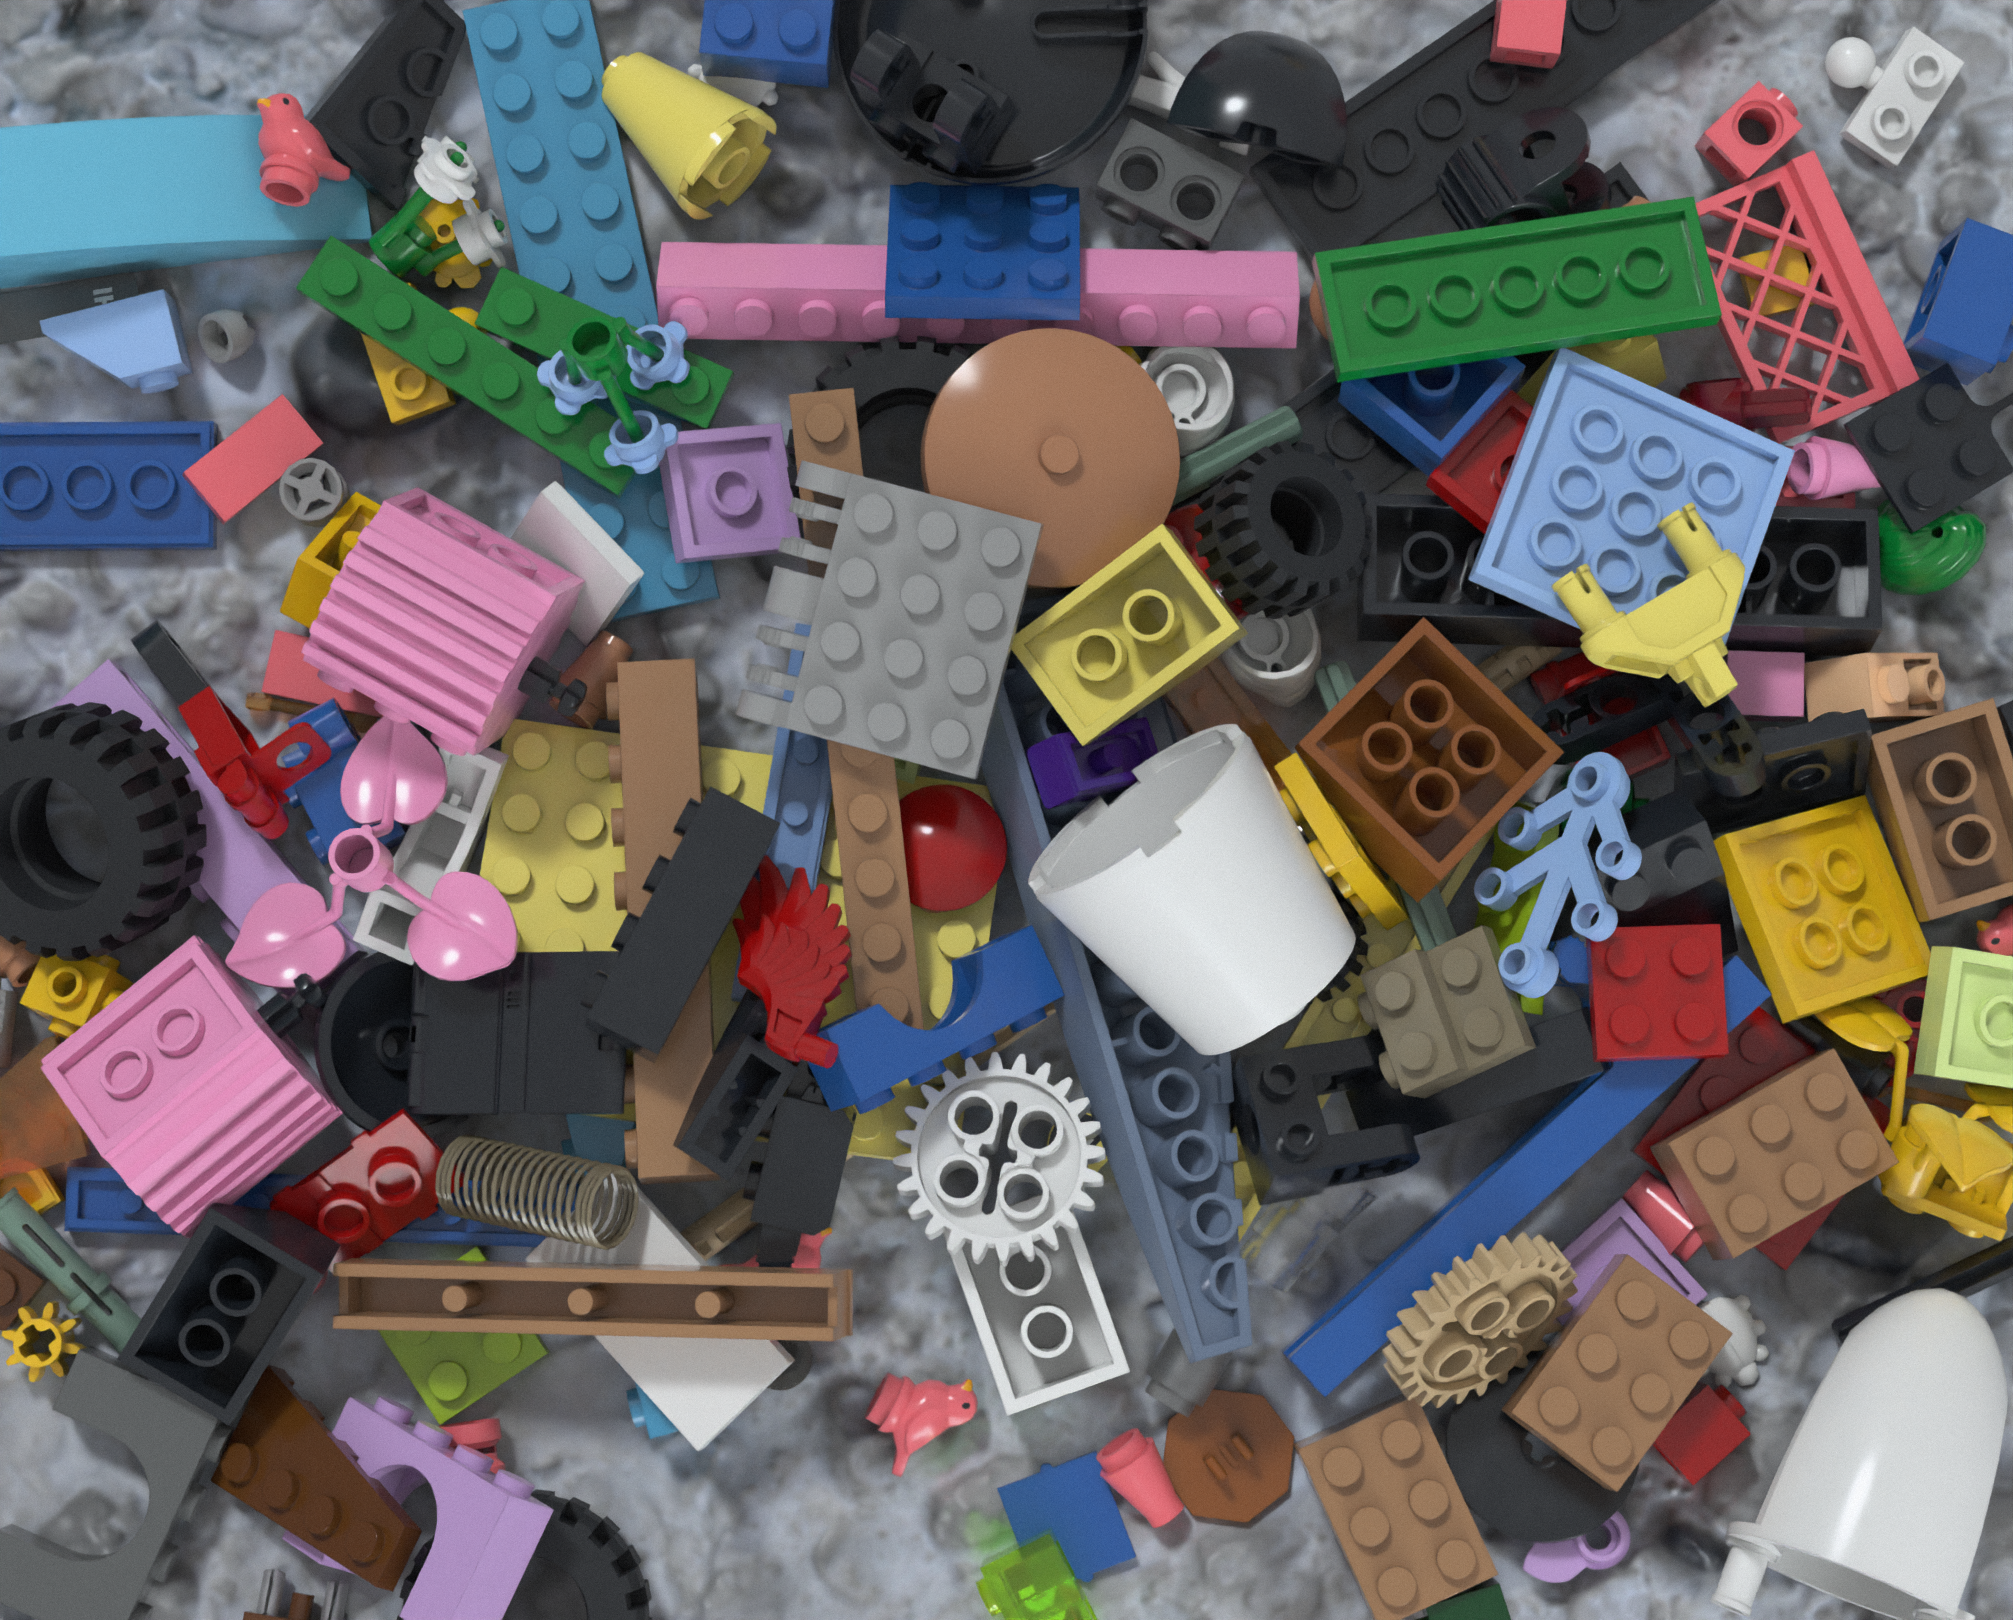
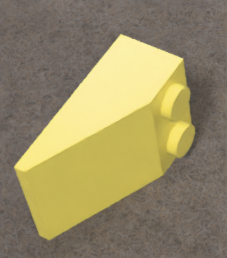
[1011,524,1248,747]

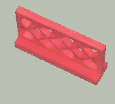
[1695,150,1920,444]

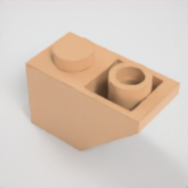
[1804,653,1945,724]

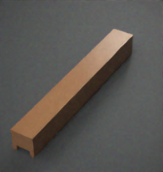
[333,1258,853,1341]

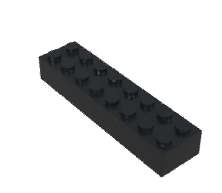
[1357,493,1882,656]

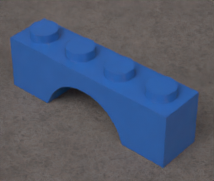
[807,925,1065,1114]

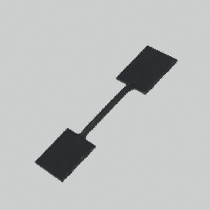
[1843,363,2013,534]

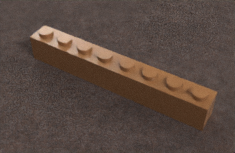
[606,658,720,1185]

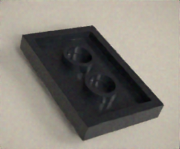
[1674,709,1872,834]

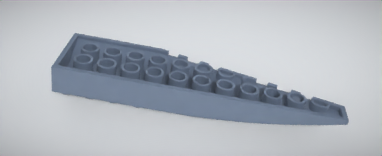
[981,592,1252,1364]

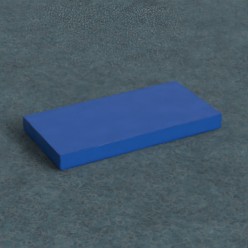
[0,421,218,551]

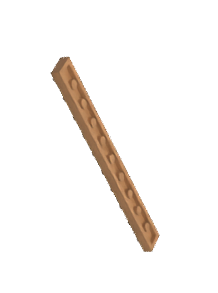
[789,388,924,1030]

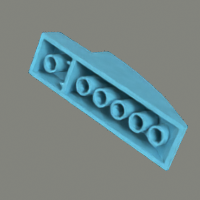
[0,115,373,289]

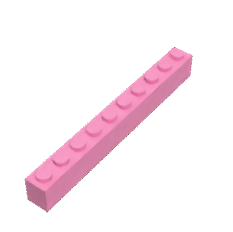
[656,242,1300,349]

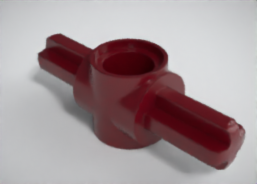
[1676,378,1812,433]

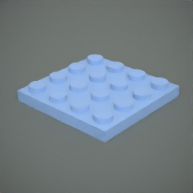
[1468,348,1795,644]

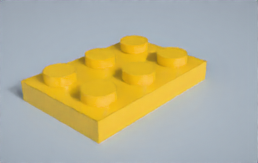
[1274,752,1409,931]

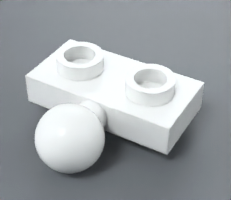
[1825,27,1965,170]

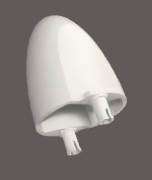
[1710,1288,2008,1620]

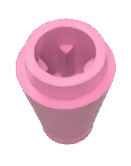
[1787,436,1881,500]

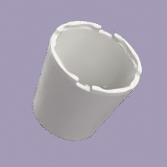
[1028,724,1356,1055]

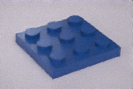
[885,182,1080,321]

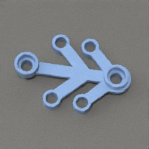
[1474,752,1642,998]

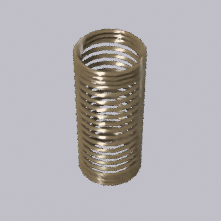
[435,1134,639,1250]

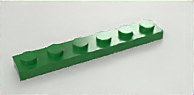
[296,235,636,499]

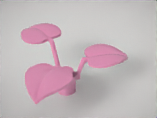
[225,716,518,989]

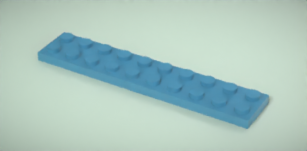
[462,0,720,623]

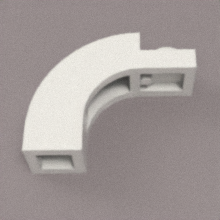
[353,746,509,966]

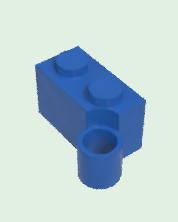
[282,697,409,866]

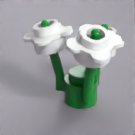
[369,135,508,277]

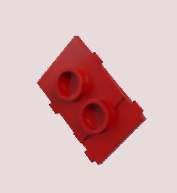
[269,1109,464,1274]

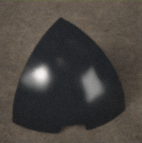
[1167,31,1347,168]

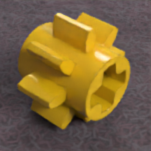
[1,1301,87,1382]

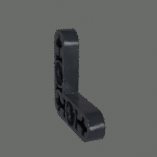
[1532,671,1767,797]

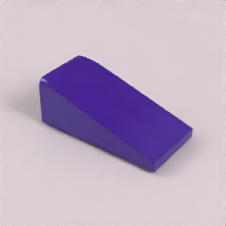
[1027,717,1159,809]

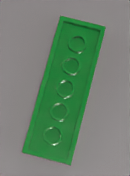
[1312,196,1722,382]

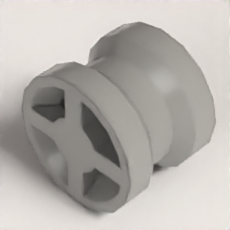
[279,458,350,528]

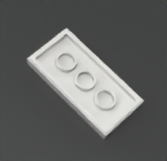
[525,1174,795,1451]

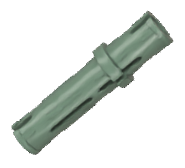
[0,1187,141,1354]

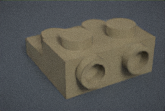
[1357,925,1536,1099]

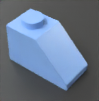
[39,289,193,394]

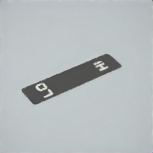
[0,272,139,345]

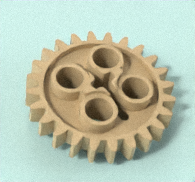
[1382,1232,1578,1408]

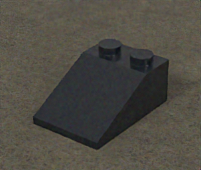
[1587,789,1739,958]

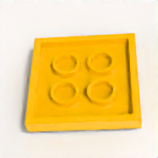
[1713,795,1931,1024]

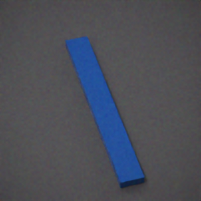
[64,1167,580,1247]

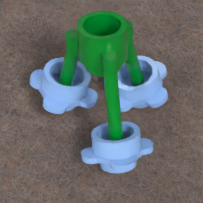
[537,316,690,474]

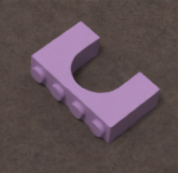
[282,1396,554,1620]

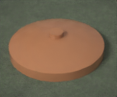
[920,328,1180,589]

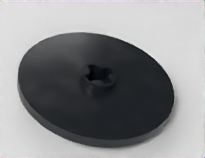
[1446,1349,1640,1544]

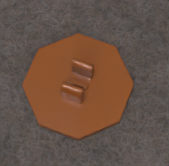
[1163,1389,1294,1522]

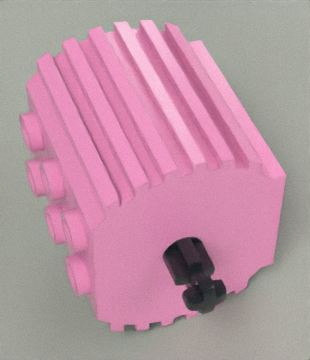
[301,487,588,756]
[40,935,343,1238]

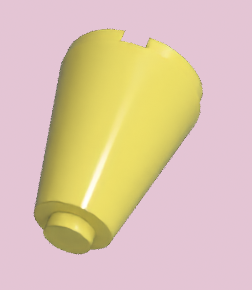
[601,52,777,220]

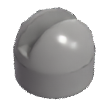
[198,309,255,363]

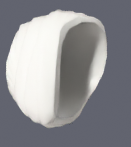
[1139,346,1235,459]
[1219,608,1321,708]

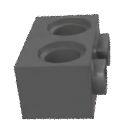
[1095,118,1244,250]

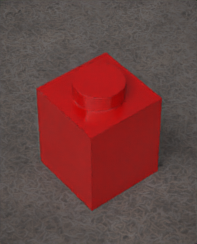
[1652,1381,1751,1485]

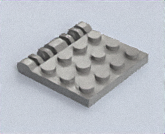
[735,460,1044,779]

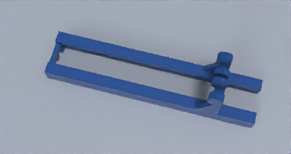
[1282,935,1772,1397]

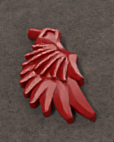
[732,855,852,1069]

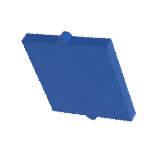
[997,1450,1136,1595]

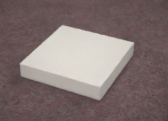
[510,481,645,646]

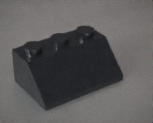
[117,1203,341,1426]

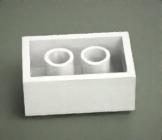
[943,1193,1130,1416]

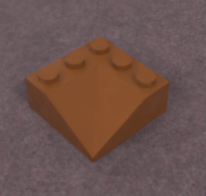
[1294,617,1564,903]

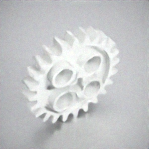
[893,1052,1106,1266]

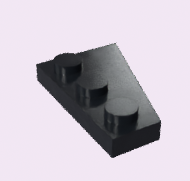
[305,0,466,210]

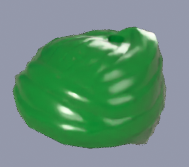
[1876,499,1986,595]

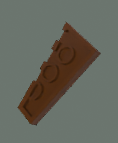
[210,1364,422,1592]

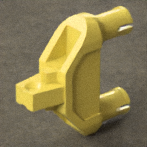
[1551,502,1745,707]

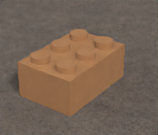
[1867,698,2013,923]
[1650,1048,1899,1260]
[1501,1254,1733,1492]
[1293,1393,1498,1620]

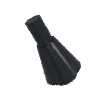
[1782,1015,1895,1101]

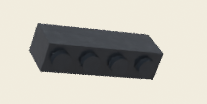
[580,786,780,1063]

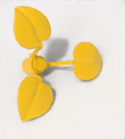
[1814,996,2013,1199]

